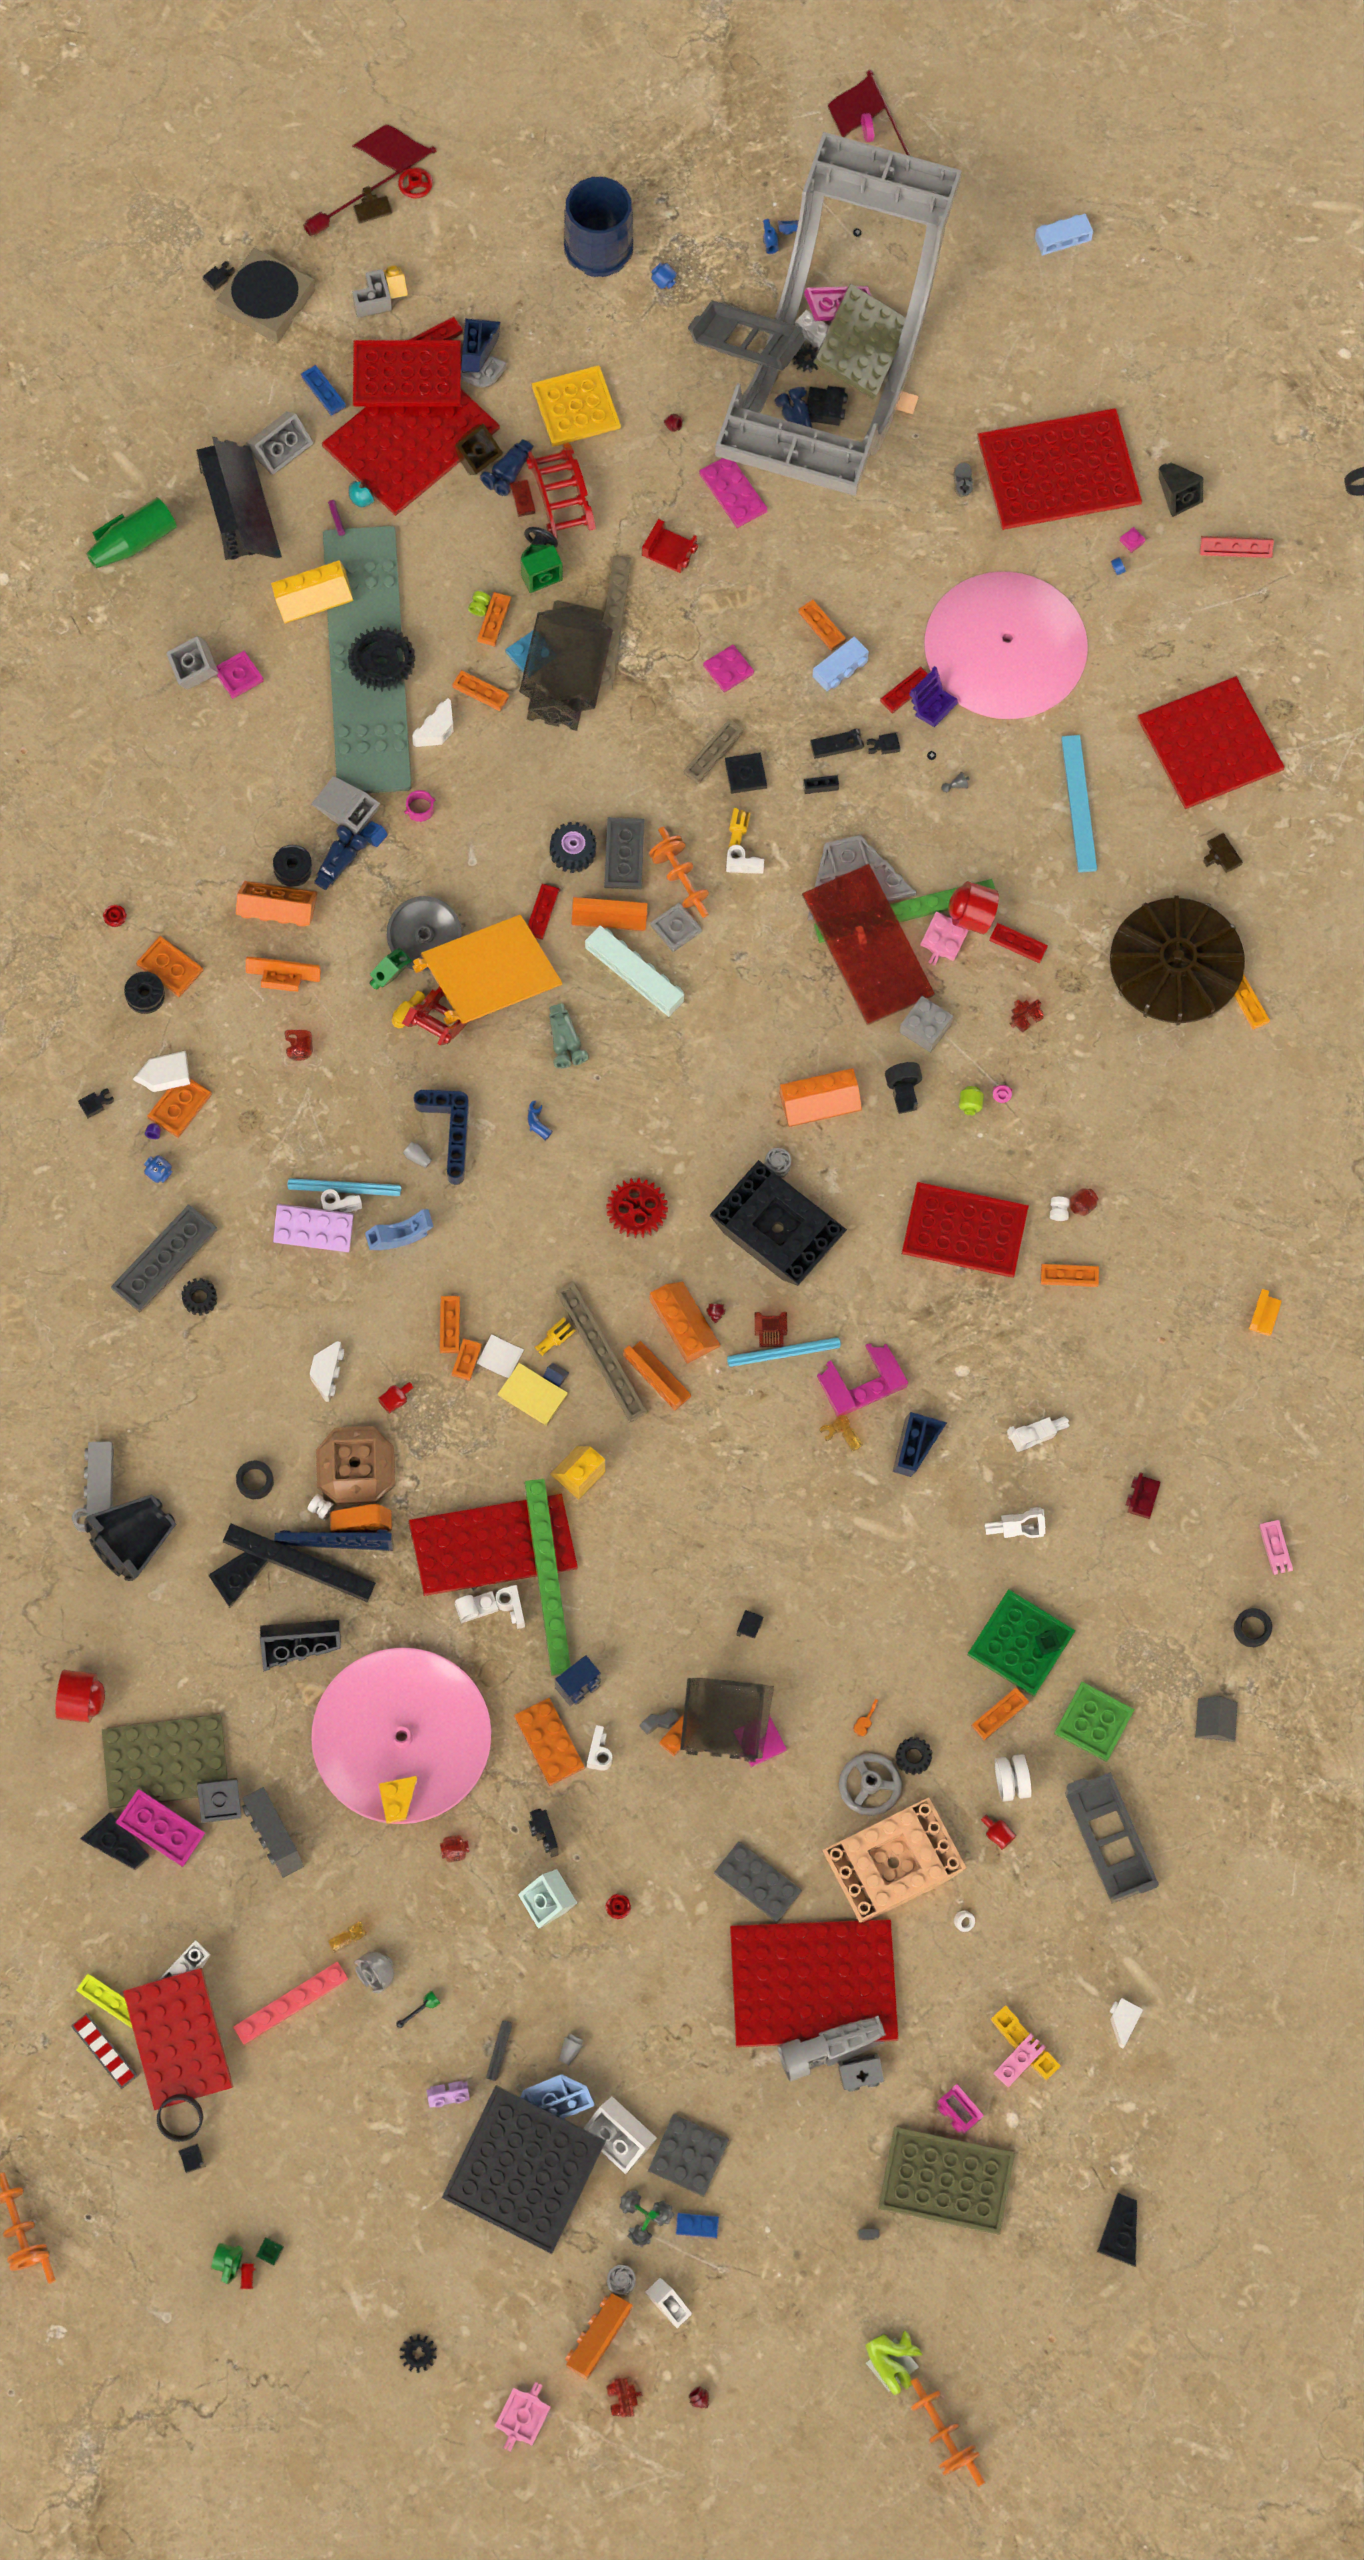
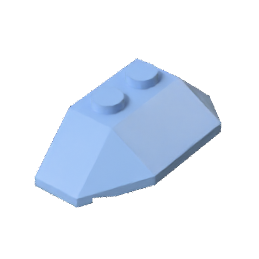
[520,2074,595,2119]

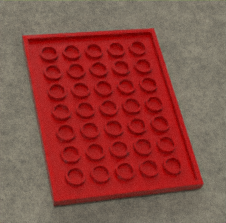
[322,389,500,516]
[977,408,1142,530]
[730,1919,899,2047]

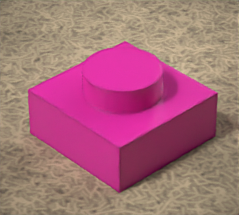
[1119,527,1146,553]

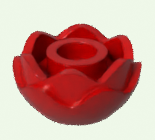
[103,905,127,927]
[606,1894,631,1919]

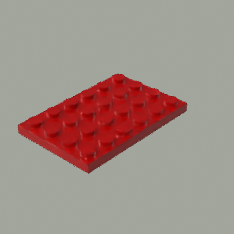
[353,340,461,407]
[902,1182,1029,1278]
[123,1968,234,2111]

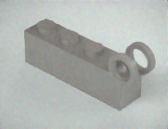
[72,1442,114,1532]

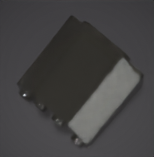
[680,1677,774,1762]

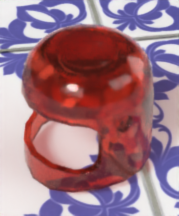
[284,1030,313,1061]

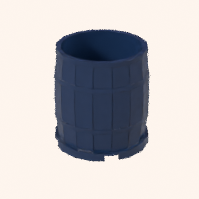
[564,177,633,277]

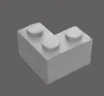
[352,269,392,318]

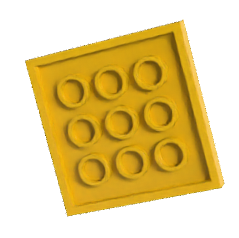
[531,365,621,447]

